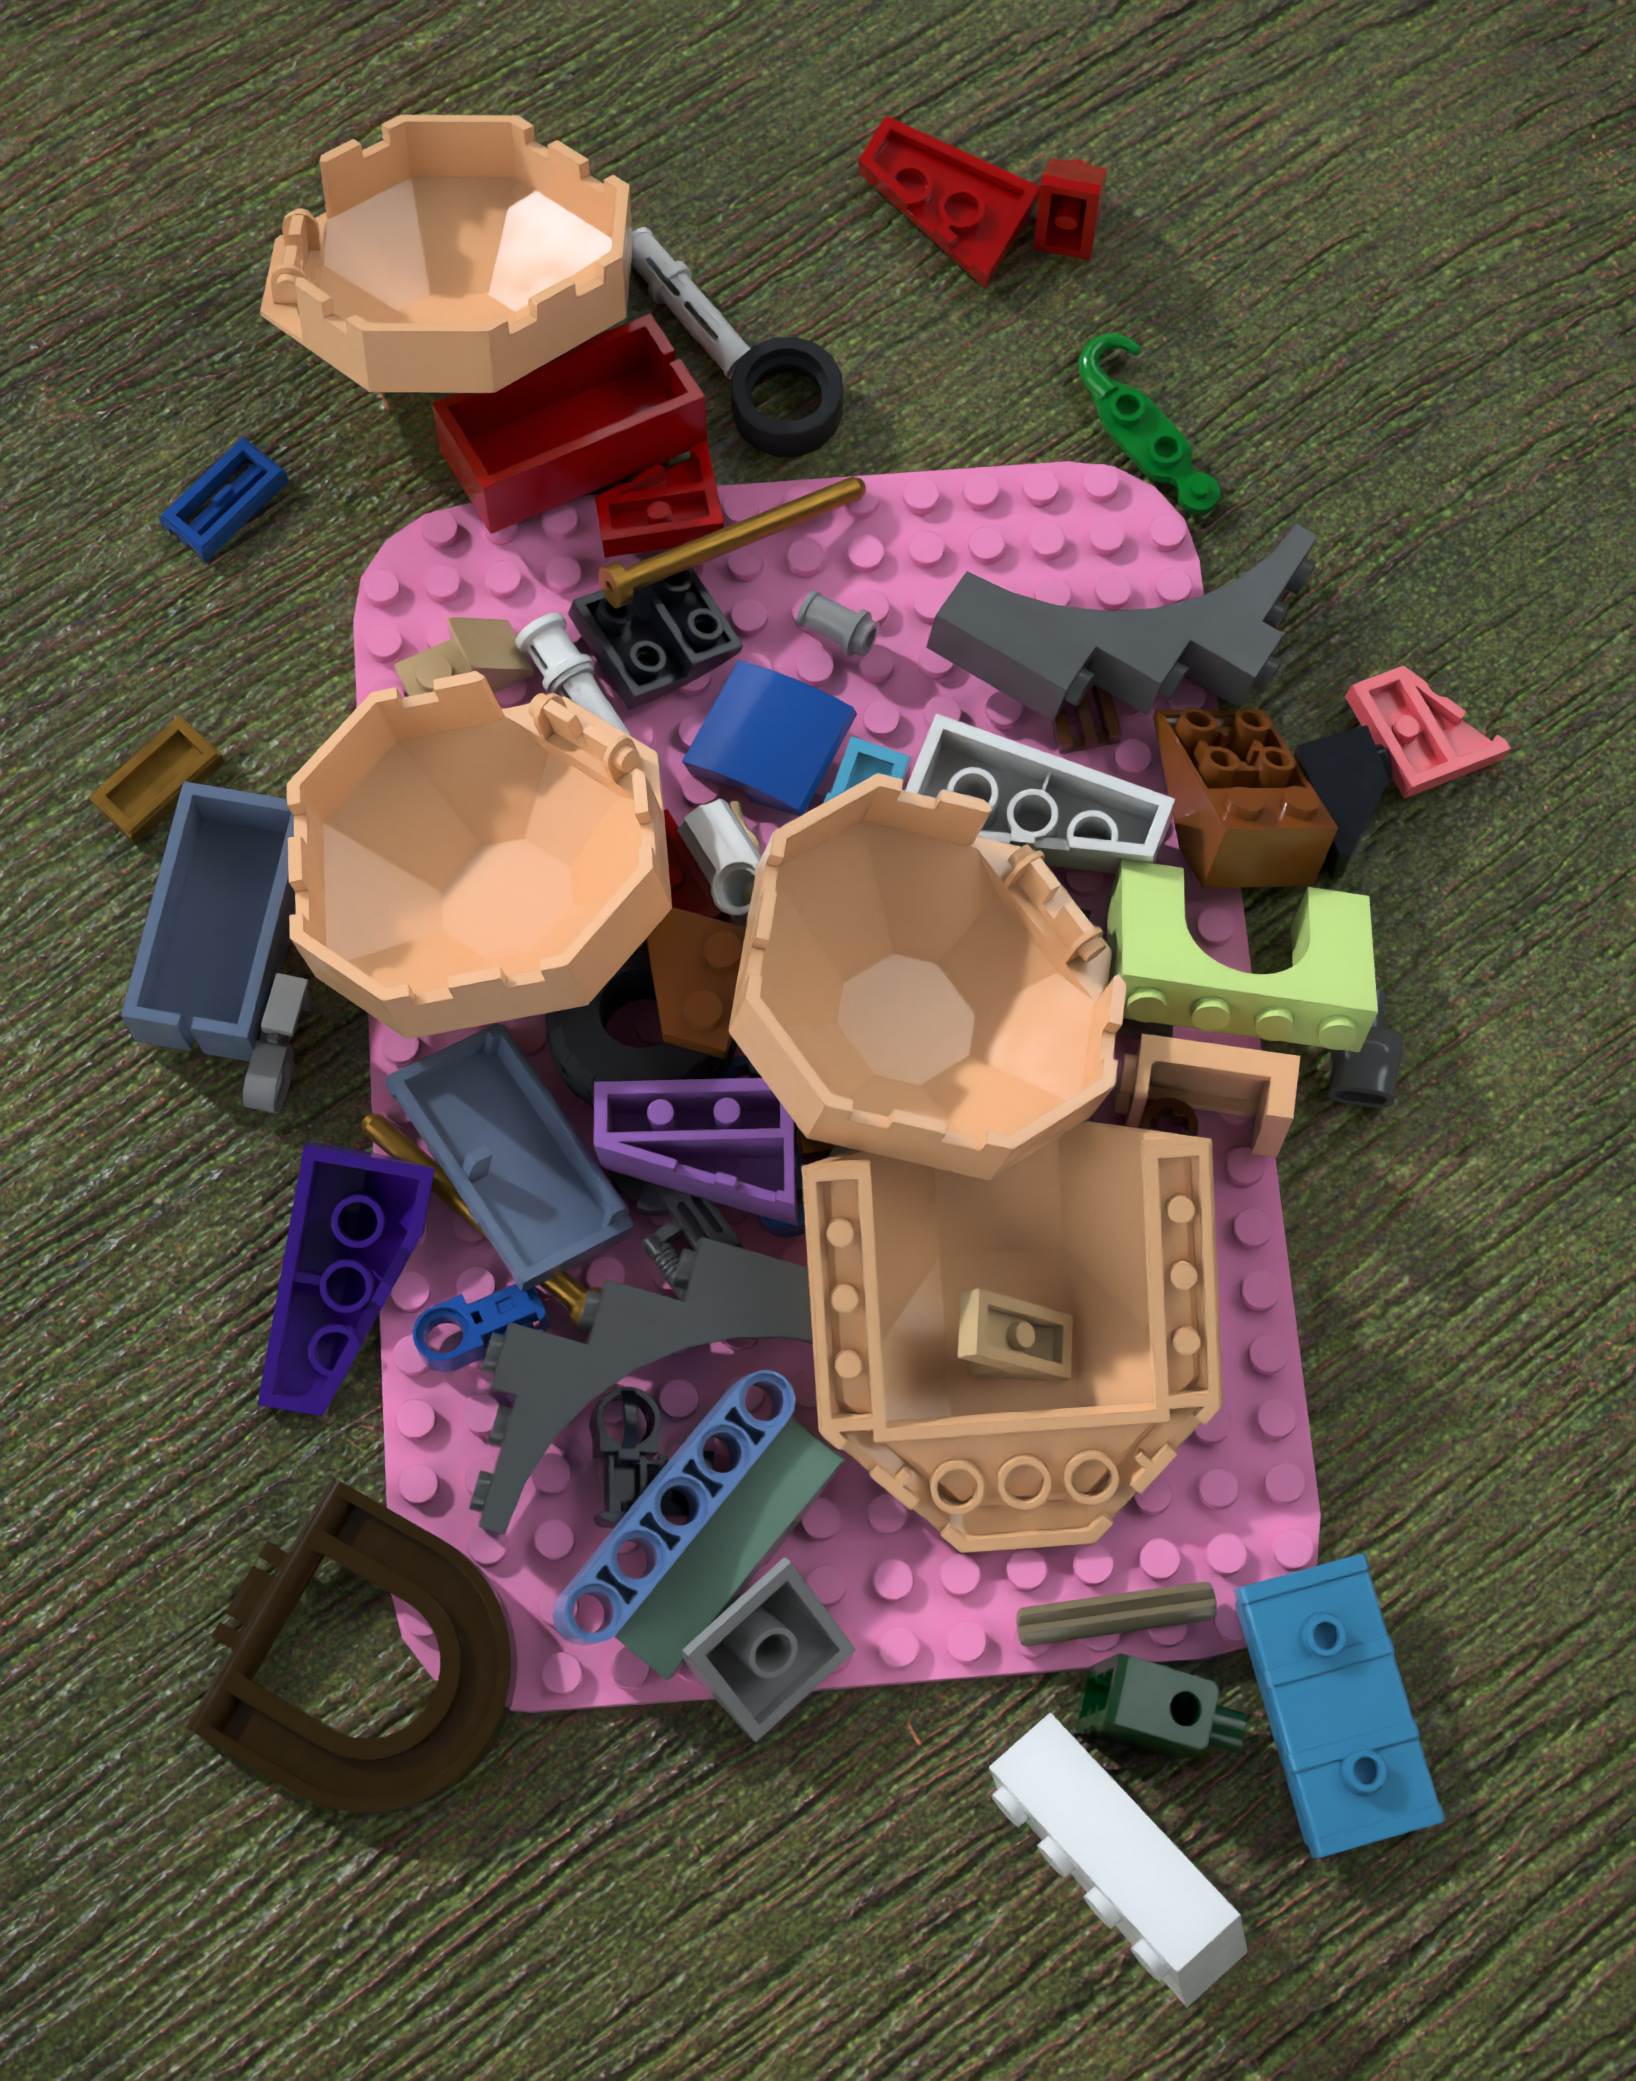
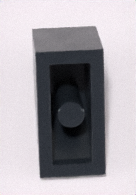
[1293,725,1392,880]

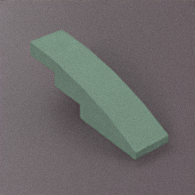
[615,1417,846,1681]

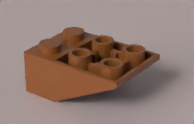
[1153,708,1338,888]

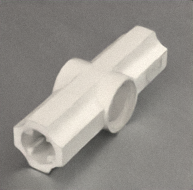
[677,799,761,927]

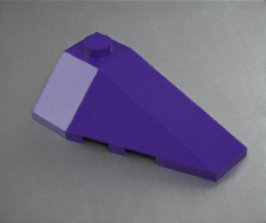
[257,1141,435,1416]

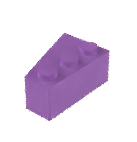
[594,1078,798,1226]

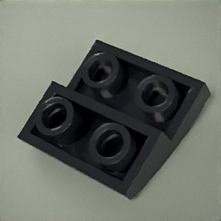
[568,568,743,710]

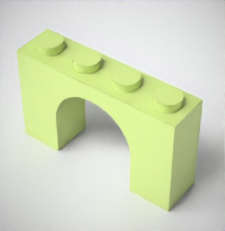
[1107,859,1378,1053]

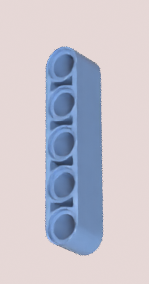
[553,1370,796,1646]

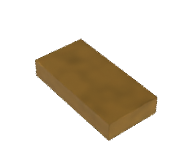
[89,715,225,845]

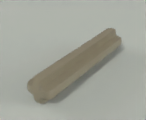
[1016,1581,1217,1646]

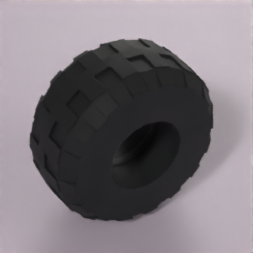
[545,939,738,1109]

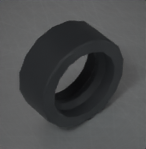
[731,337,843,457]

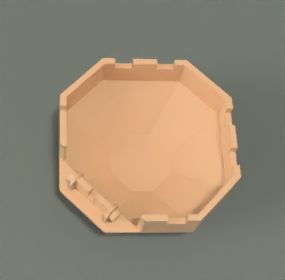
[260,115,633,393]
[287,671,672,1039]
[728,773,1127,1181]

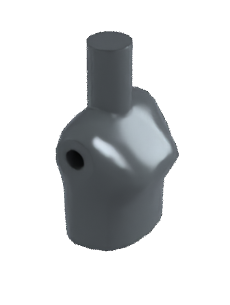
[1327,989,1404,1107]

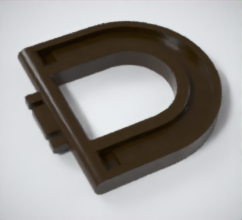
[186,1477,517,1814]

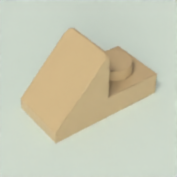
[394,617,534,697]
[958,1288,1073,1381]

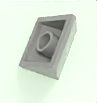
[682,1557,856,1742]

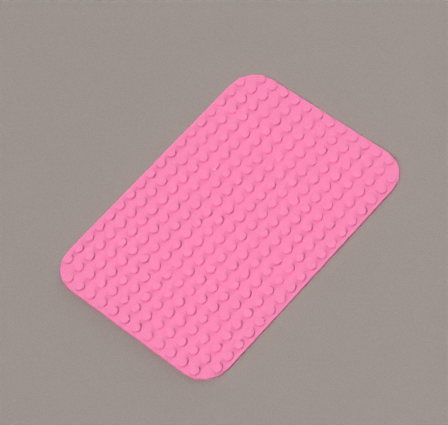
[353,461,1321,1713]

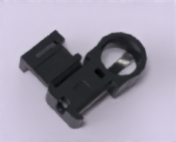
[589,1386,714,1528]

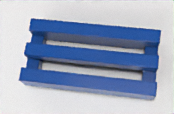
[159,437,289,562]

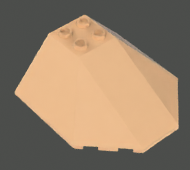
[802,1121,1223,1553]

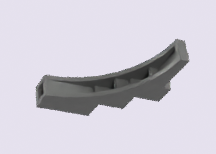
[926,524,1318,722]
[469,1237,813,1534]

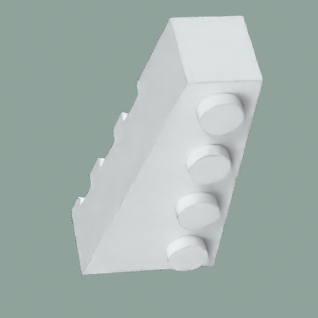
[905,713,1175,873]
[989,1713,1248,2008]

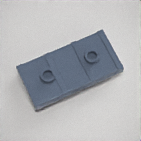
[385,1023,635,1292]

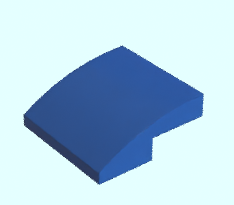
[682,660,857,816]

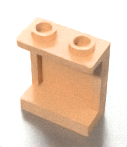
[1114,1033,1300,1158]

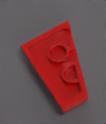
[858,116,1040,289]

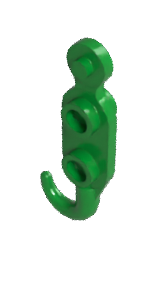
[1078,333,1221,515]

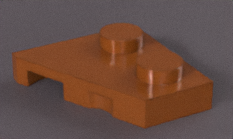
[646,907,746,1060]

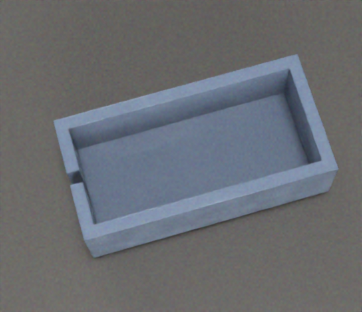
[121,781,296,1062]

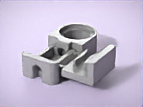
[243,973,312,1114]

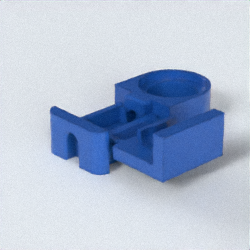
[413,1284,549,1405]

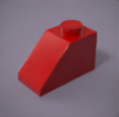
[1033,158,1108,260]

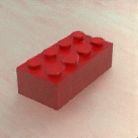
[432,313,708,534]

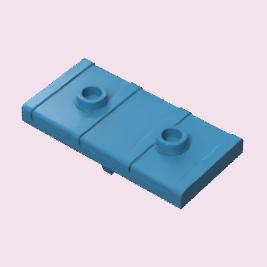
[1233,1553,1446,1858]

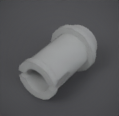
[796,591,879,657]

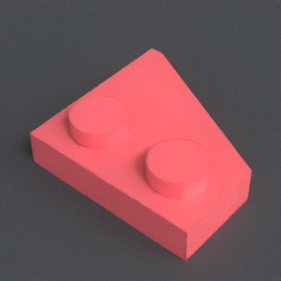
[1345,665,1511,799]

